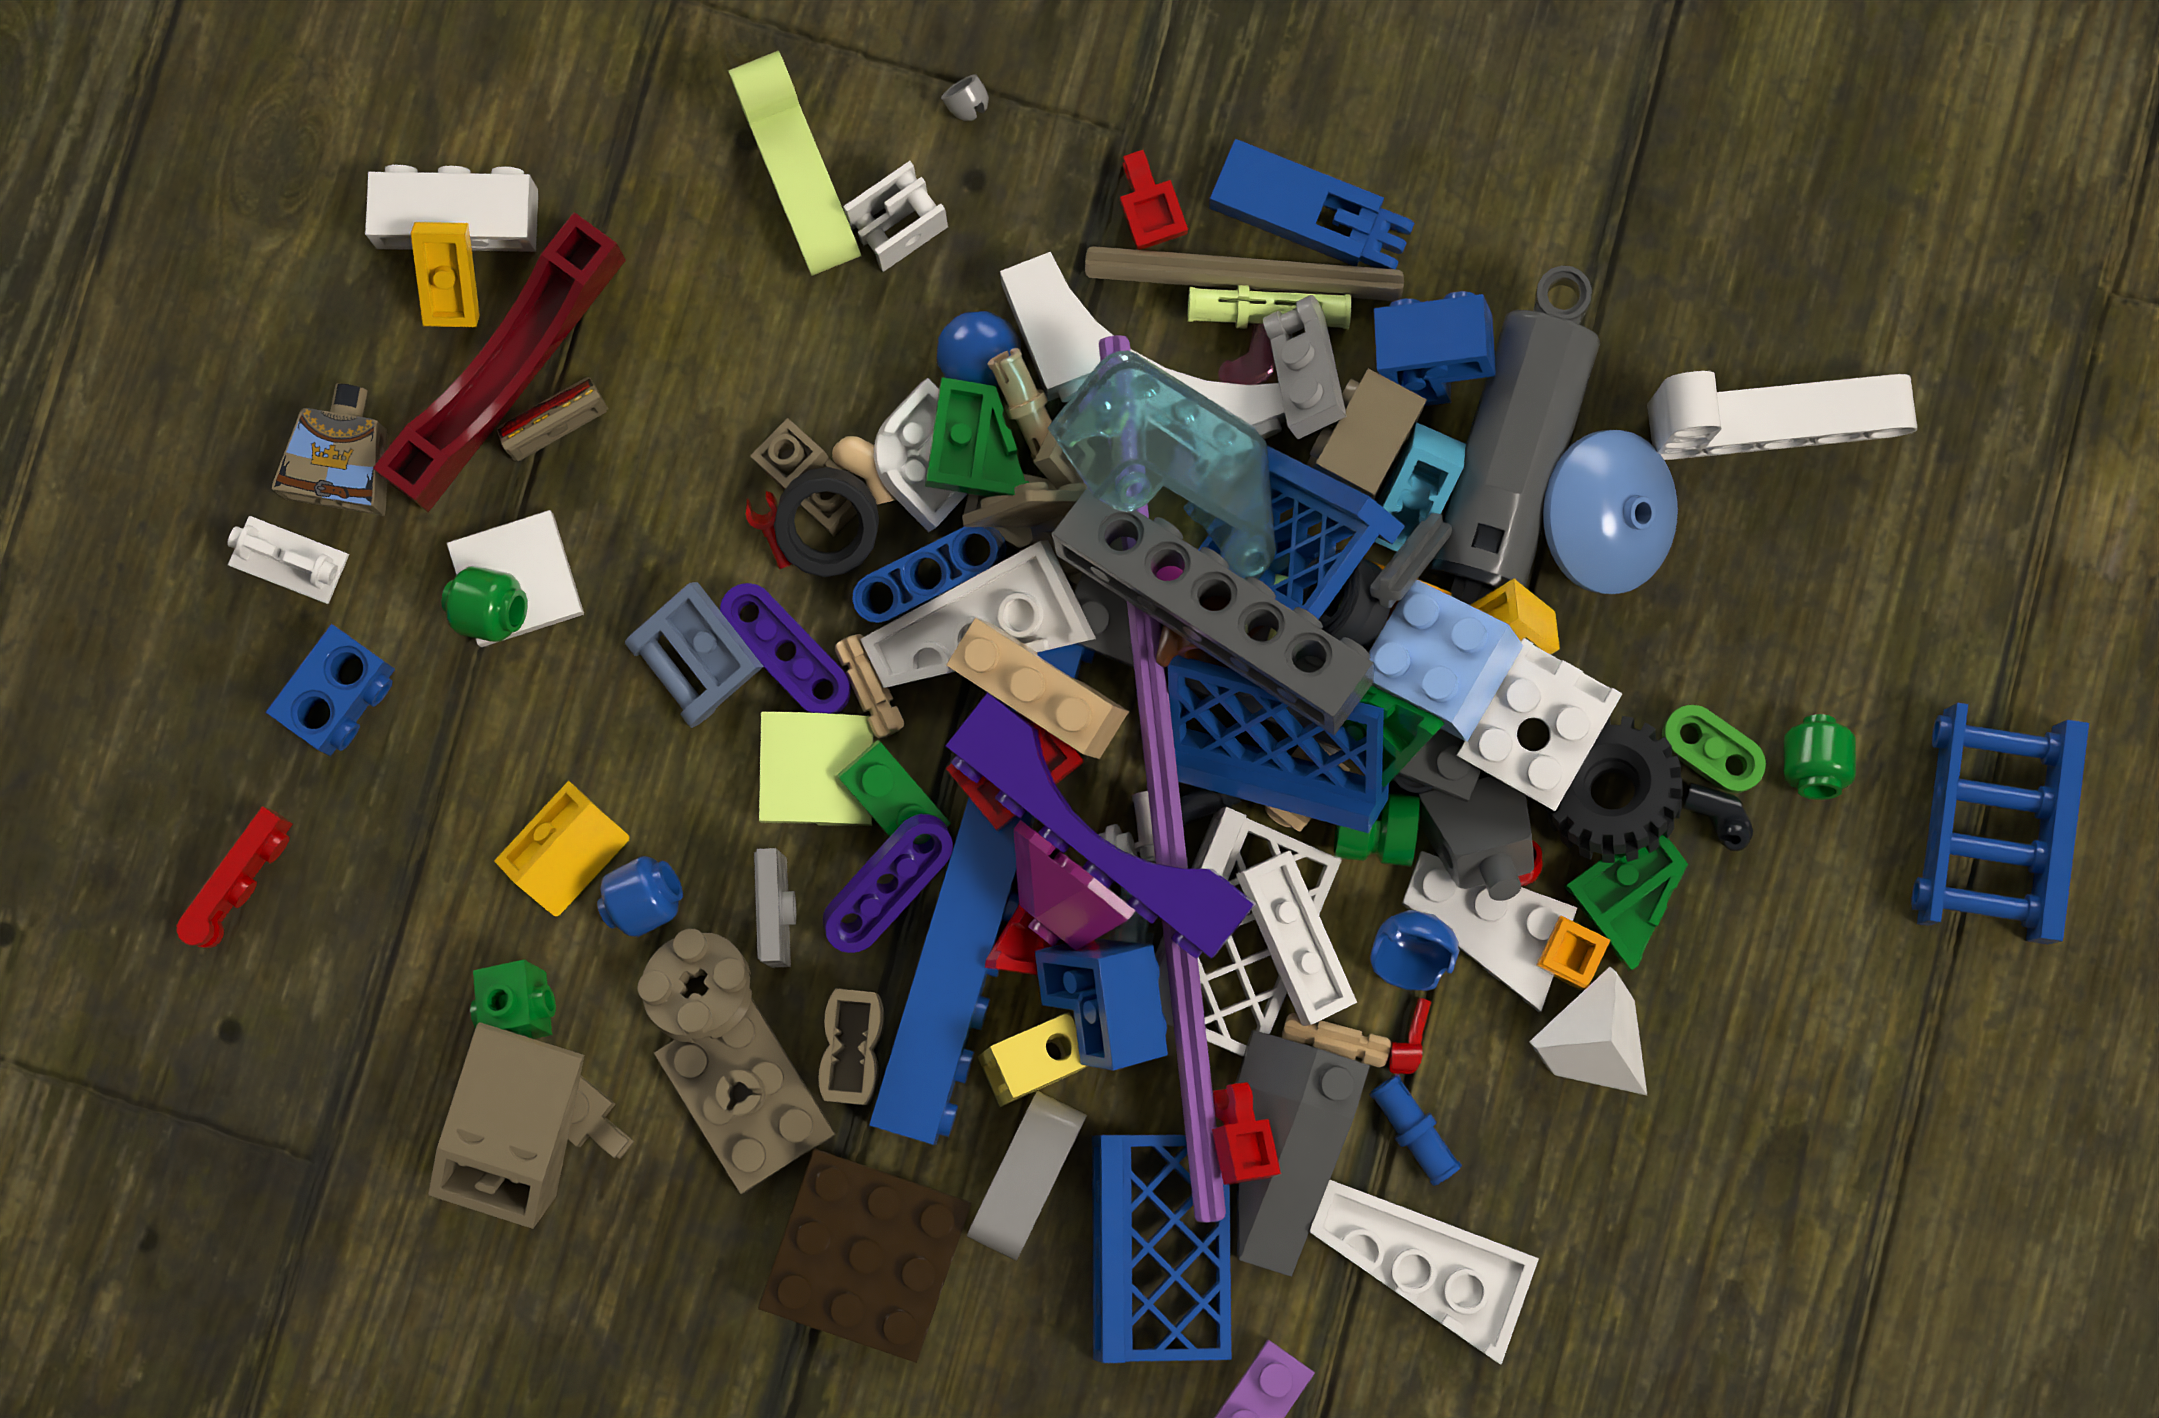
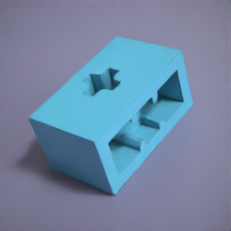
[1375,422,1466,551]

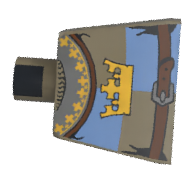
[272,384,388,516]

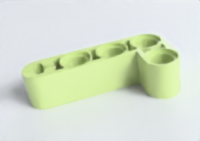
[728,50,861,276]

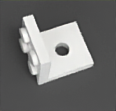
[1456,638,1622,811]

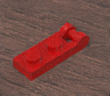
[177,806,293,948]

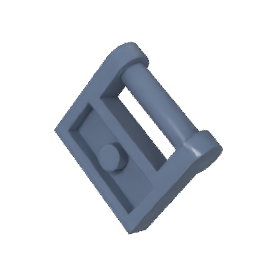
[625,582,764,728]

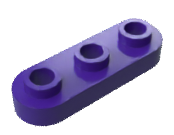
[720,583,851,714]
[823,814,953,953]

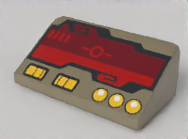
[497,377,608,462]

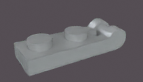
[1263,295,1347,439]

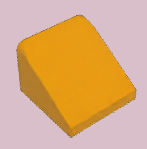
[1536,916,1610,990]

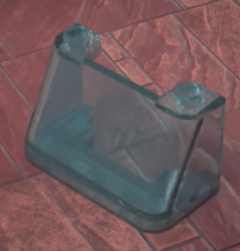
[1048,350,1276,580]

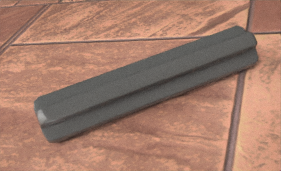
[1370,513,1452,608]

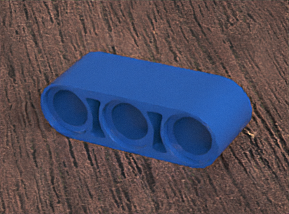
[852,527,1007,623]

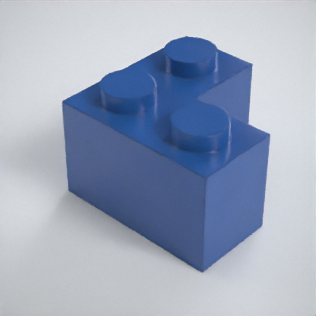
[1374,291,1496,406]
[1035,938,1168,1070]

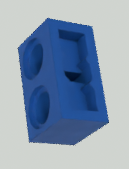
[266,624,395,756]

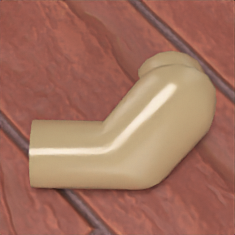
[832,436,897,504]

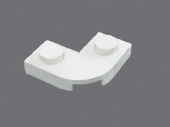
[874,378,968,532]

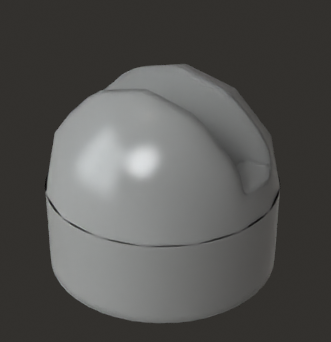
[941,74,989,121]

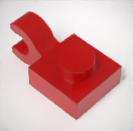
[1120,150,1188,250]
[1212,1082,1281,1185]

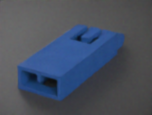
[1209,139,1415,269]

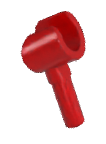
[746,491,791,569]
[1389,998,1431,1074]

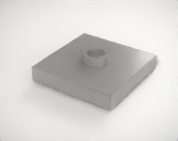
[754,848,796,968]

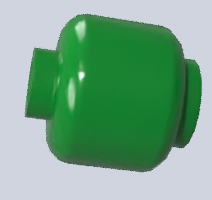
[441,566,528,642]
[1784,714,1856,800]

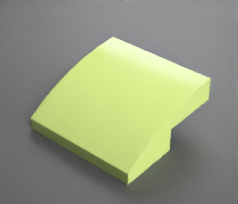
[759,712,874,826]

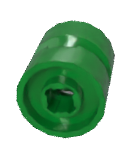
[1334,793,1419,867]

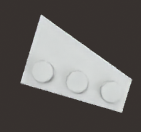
[1402,851,1577,1012]

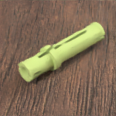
[1188,285,1351,329]

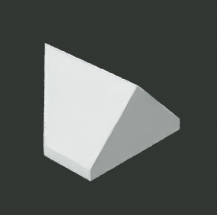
[1529,967,1647,1095]

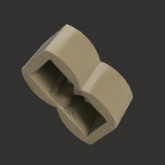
[819,989,885,1105]

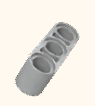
[967,1091,1087,1261]

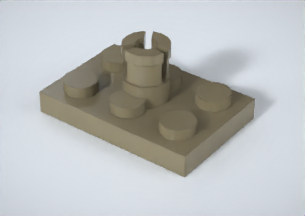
[654,997,836,1194]

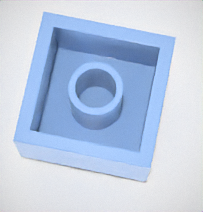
[1369,580,1523,742]

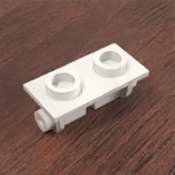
[228,516,349,604]

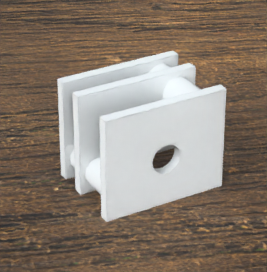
[843,161,948,272]

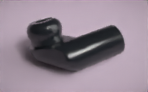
[1682,782,1753,851]

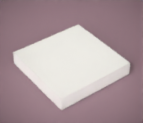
[447,510,584,647]

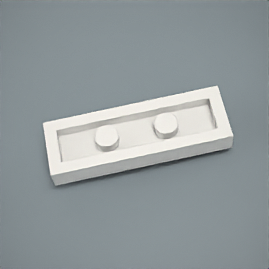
[1236,851,1357,1026]

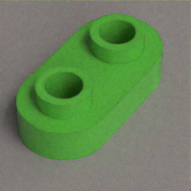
[1662,705,1766,793]

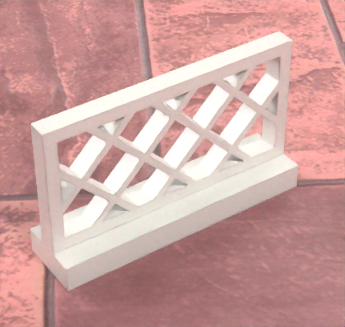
[1155,807,1342,1057]

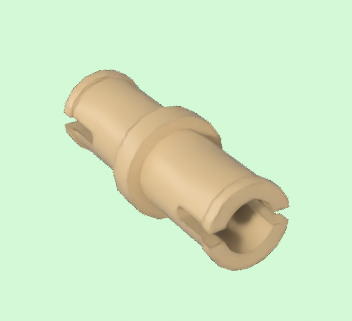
[987,348,1053,460]

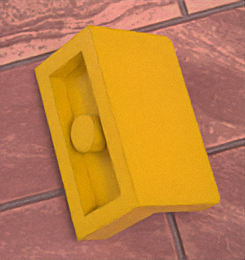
[494,781,629,916]

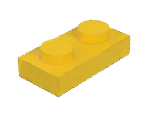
[411,222,480,327]

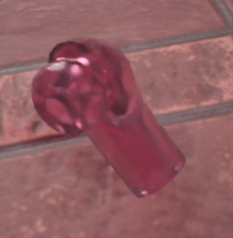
[1218,323,1275,385]

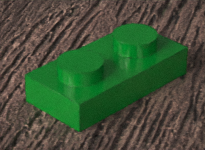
[836,740,951,844]

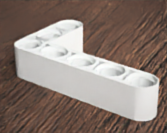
[1647,371,1917,460]

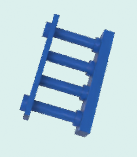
[1911,703,2089,945]

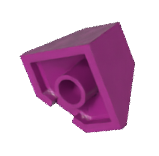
[1014,820,1135,951]

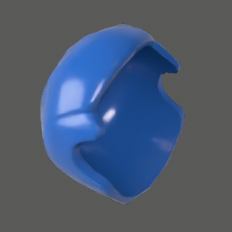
[937,311,1021,389]
[1370,910,1459,991]

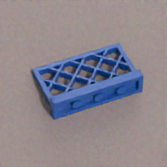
[1198,441,1405,620]
[1168,655,1389,833]
[1092,1135,1232,1363]

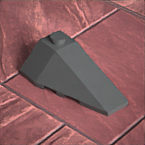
[1235,1030,1370,1277]

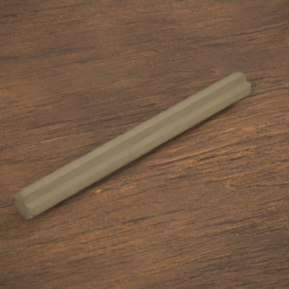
[1085,246,1404,301]

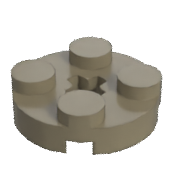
[637,929,752,1042]

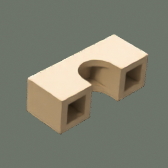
[946,617,1129,759]

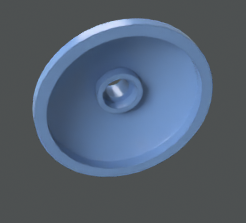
[1543,430,1678,594]

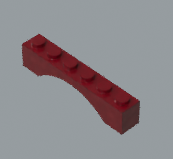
[373,212,626,513]

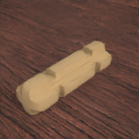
[835,634,904,738]
[1282,1013,1391,1067]

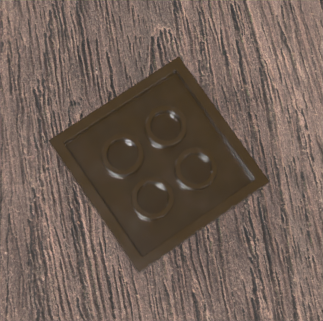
[758,1148,972,1363]

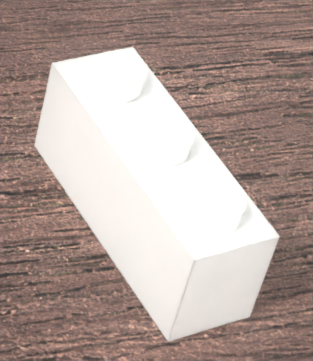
[365,165,538,252]

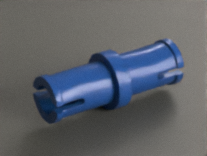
[1369,1074,1462,1186]

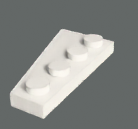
[860,540,1096,688]
[1309,1180,1539,1365]

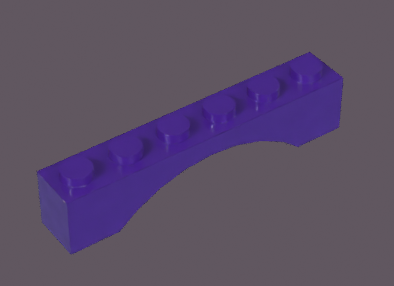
[946,693,1256,959]

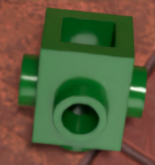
[470,959,556,1039]

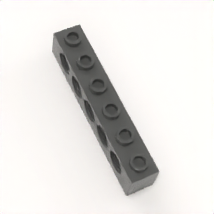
[1052,482,1374,735]

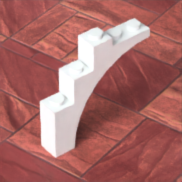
[1000,252,1287,481]

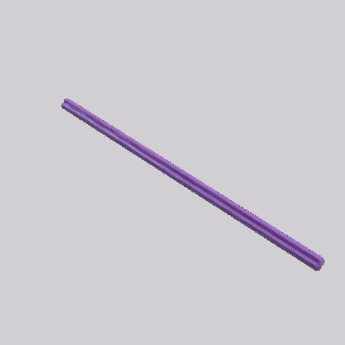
[1098,335,1226,1222]

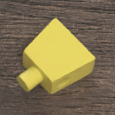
[978,1012,1087,1107]

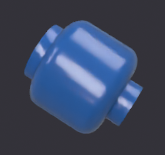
[597,856,683,937]

